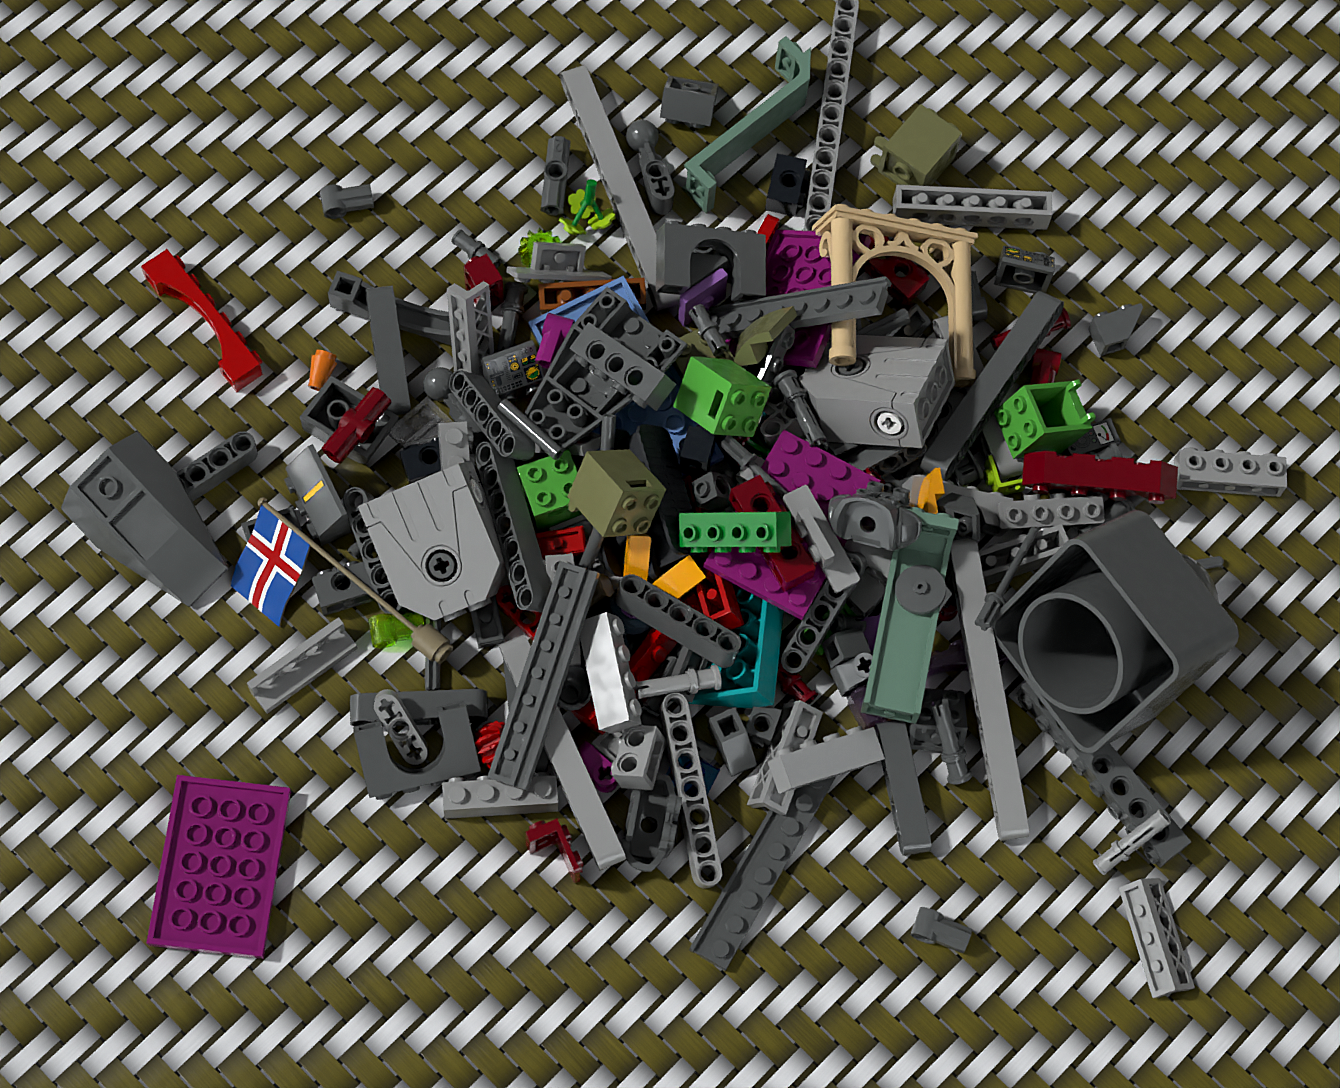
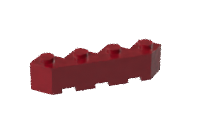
[1022,451,1178,504]

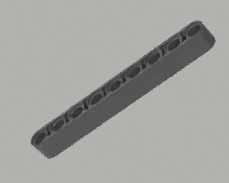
[921,291,1064,481]

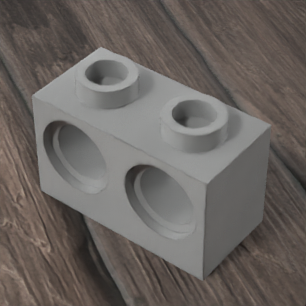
[611,725,666,790]

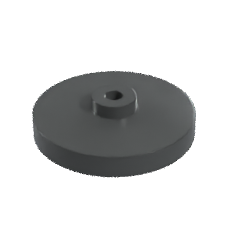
[895,565,946,615]

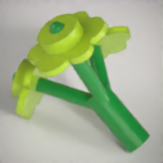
[559,179,616,236]

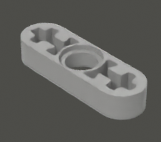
[374,689,428,765]

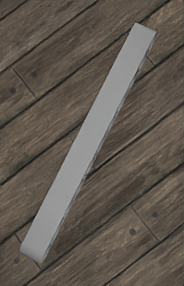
[803,0,859,231]
[560,65,680,312]
[948,538,1029,841]

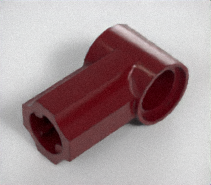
[1029,348,1062,385]

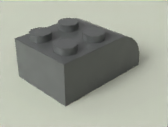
[300,376,399,464]

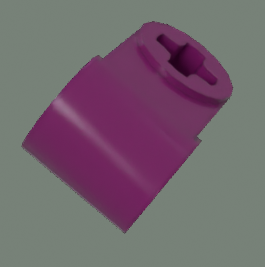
[578,741,618,793]

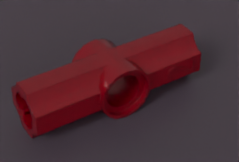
[322,387,392,464]

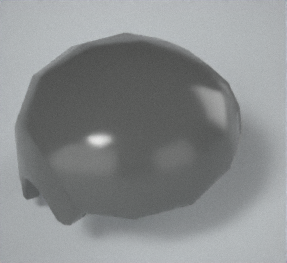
[557,665,592,710]

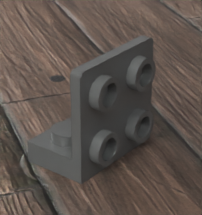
[908,688,967,751]

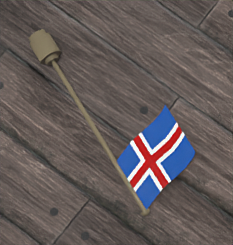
[231,498,453,664]

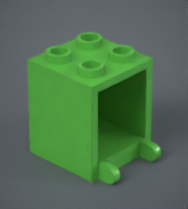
[673,356,771,437]
[994,379,1096,459]
[517,450,582,533]

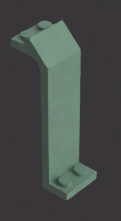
[682,36,811,213]
[861,507,959,724]

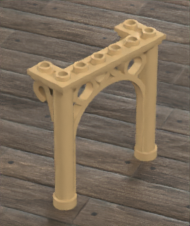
[812,204,978,387]

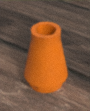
[308,350,337,391]

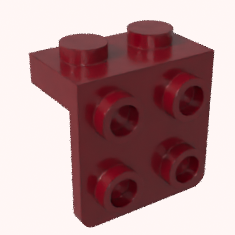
[525,818,583,884]

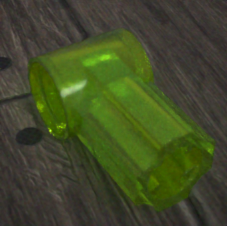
[368,613,424,648]

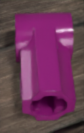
[535,313,575,369]

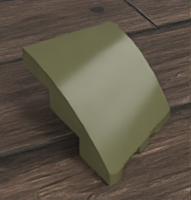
[734,306,797,366]

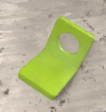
[984,455,1026,495]

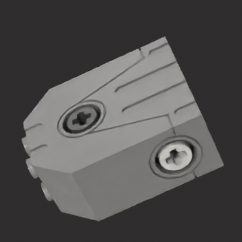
[798,335,955,448]
[358,461,507,622]

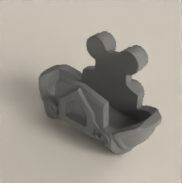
[828,481,922,551]
[621,773,682,872]

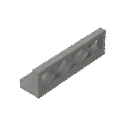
[447,281,494,376]
[247,617,358,714]
[747,700,823,815]
[1119,878,1195,998]

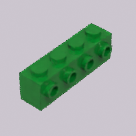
[679,512,791,553]

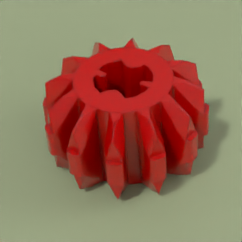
[474,720,505,769]

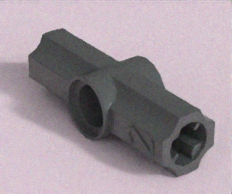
[541,136,571,216]

